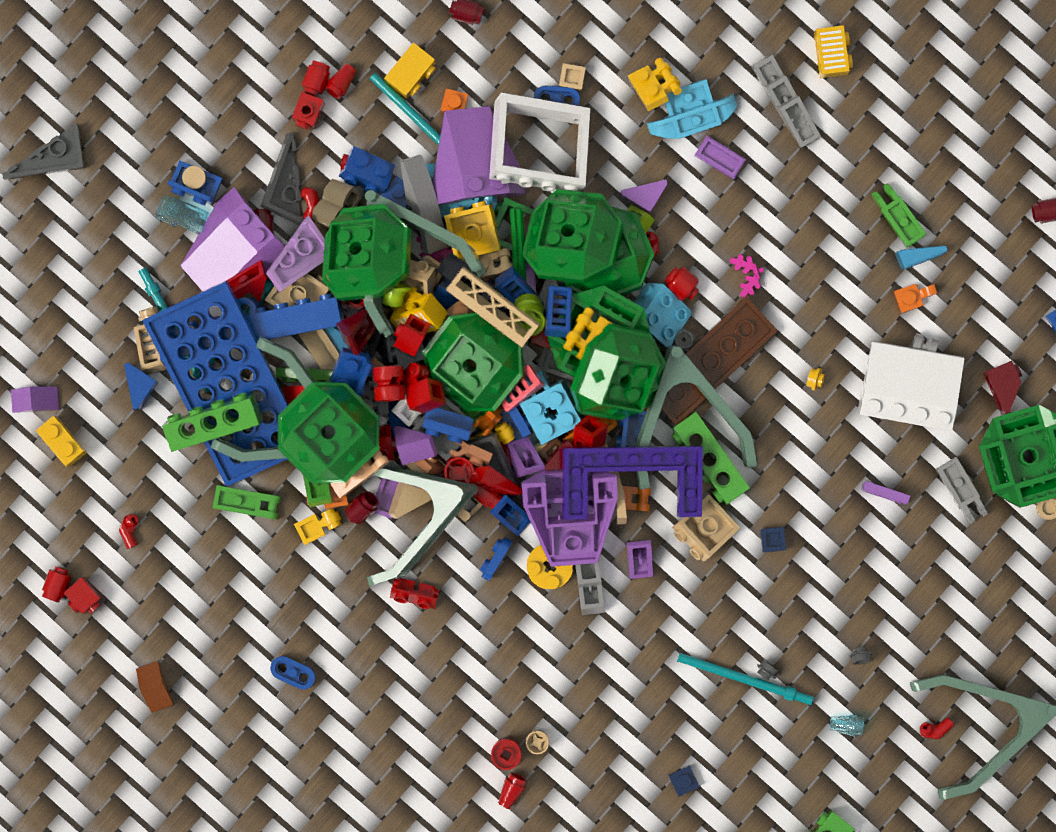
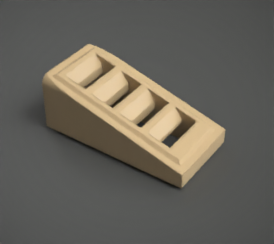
[134,324,167,375]

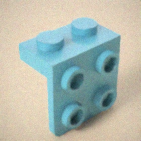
[634,283,691,347]

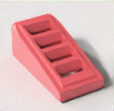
[501,365,545,413]

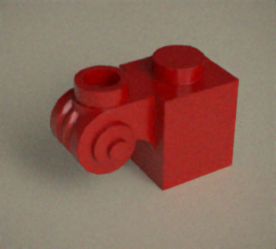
[403,362,445,413]

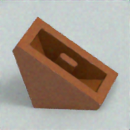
[136,661,174,713]

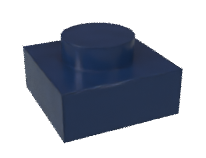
[760,527,786,553]
[668,765,700,797]

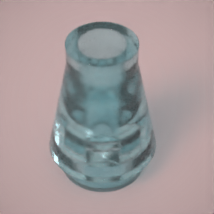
[830,714,864,738]

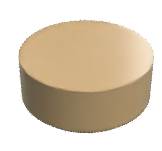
[182,166,206,190]
[1036,498,1056,520]

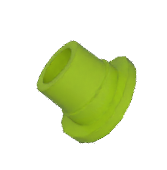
[382,282,412,307]

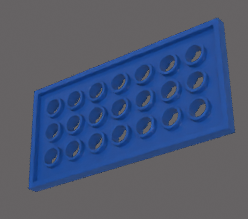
[142,280,289,487]

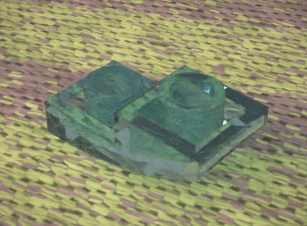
[154,195,209,234]

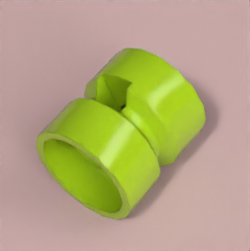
[514,294,545,336]

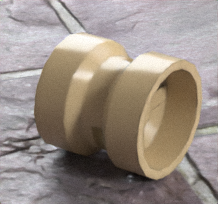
[526,730,549,755]

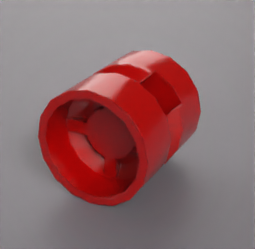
[373,366,405,402]
[442,457,474,484]
[491,738,521,770]

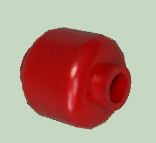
[664,267,699,301]

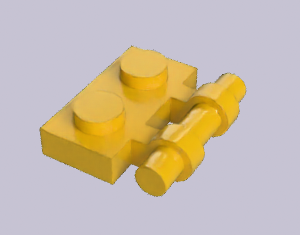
[628,58,682,112]
[563,308,613,360]

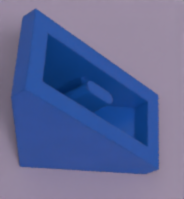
[124,363,159,411]
[490,495,531,536]

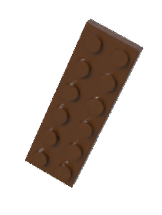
[661,296,778,426]

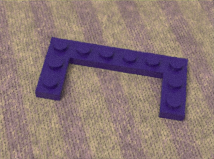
[562,446,703,520]

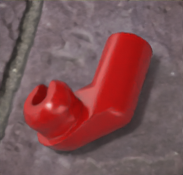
[301,187,320,221]
[119,514,139,549]
[919,717,955,740]

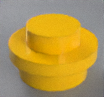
[807,368,825,391]

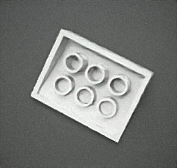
[858,341,964,431]

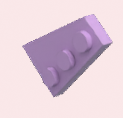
[266,215,325,292]

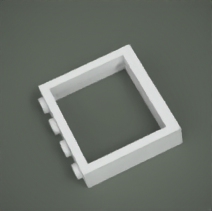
[489,93,590,192]

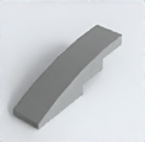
[751,54,821,148]
[401,154,447,254]

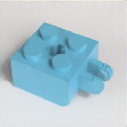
[520,370,585,445]

